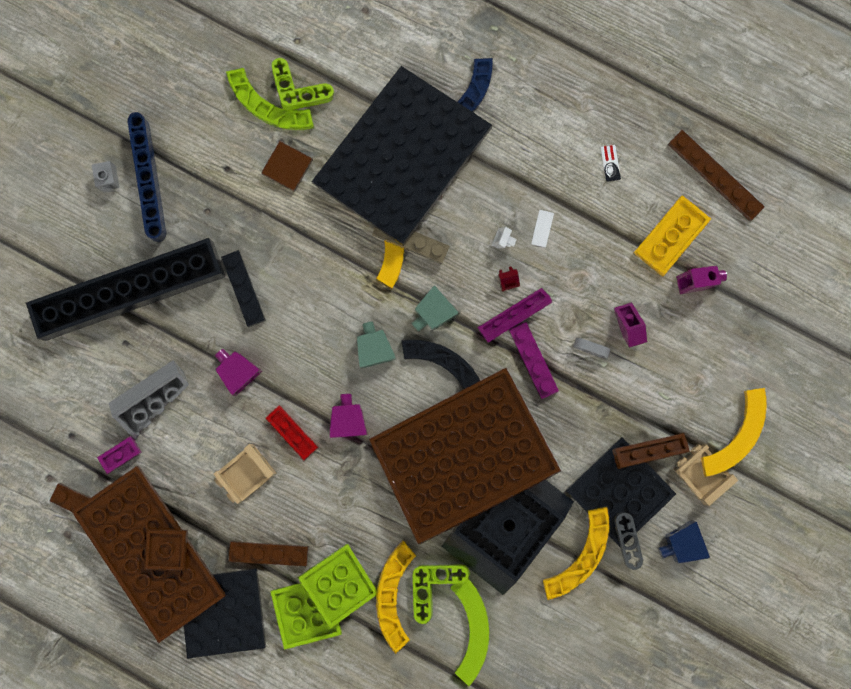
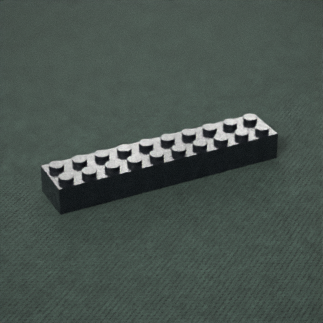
[26,238,226,341]

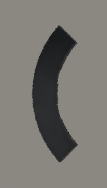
[402,340,480,390]

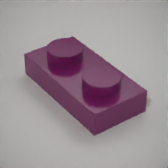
[97,436,142,474]

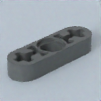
[614,512,643,570]

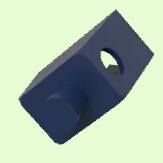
[658,520,710,563]

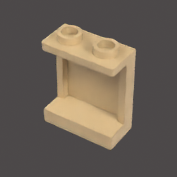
[213,444,277,504]
[673,444,738,506]

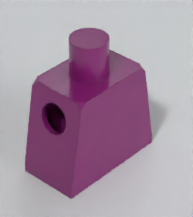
[676,266,727,295]
[215,349,263,396]
[330,394,368,438]

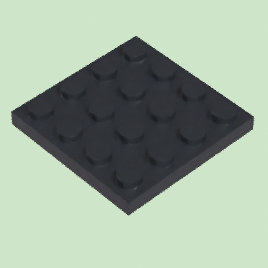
[566,437,676,547]
[184,568,266,659]

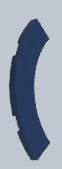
[457,58,493,113]

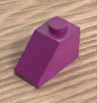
[614,303,647,348]

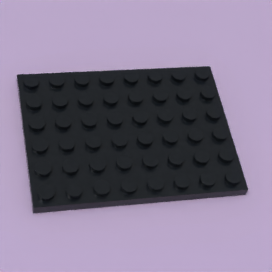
[311,66,492,246]

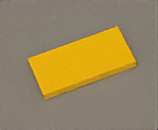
[633,195,711,277]

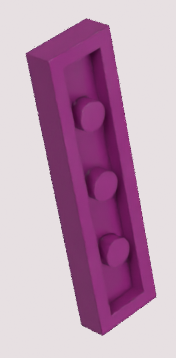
[477,288,552,342]
[509,322,559,399]

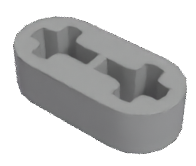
[573,338,611,359]

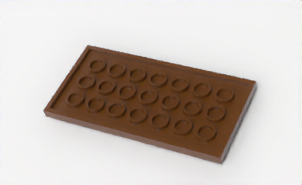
[71,466,226,643]

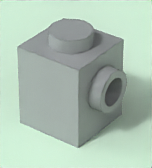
[92,161,120,192]

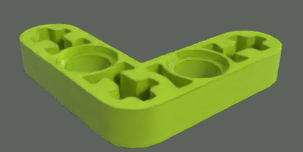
[272,58,334,110]
[412,565,470,624]

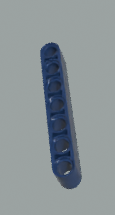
[127,112,167,242]

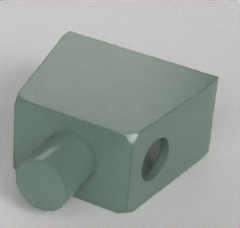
[411,285,459,332]
[357,321,396,369]

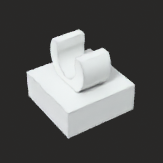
[491,227,517,248]

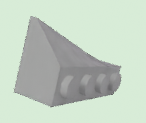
[109,360,189,439]

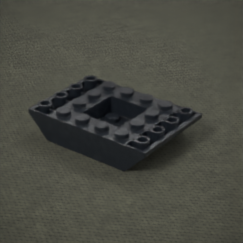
[441,480,574,595]

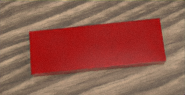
[265,405,319,461]

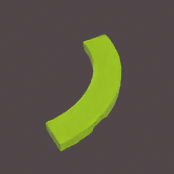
[226,68,314,130]
[450,573,489,687]

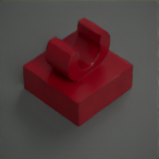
[498,267,520,291]

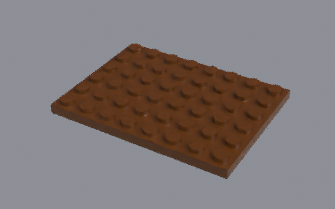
[369,368,561,545]

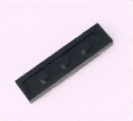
[221,250,266,328]

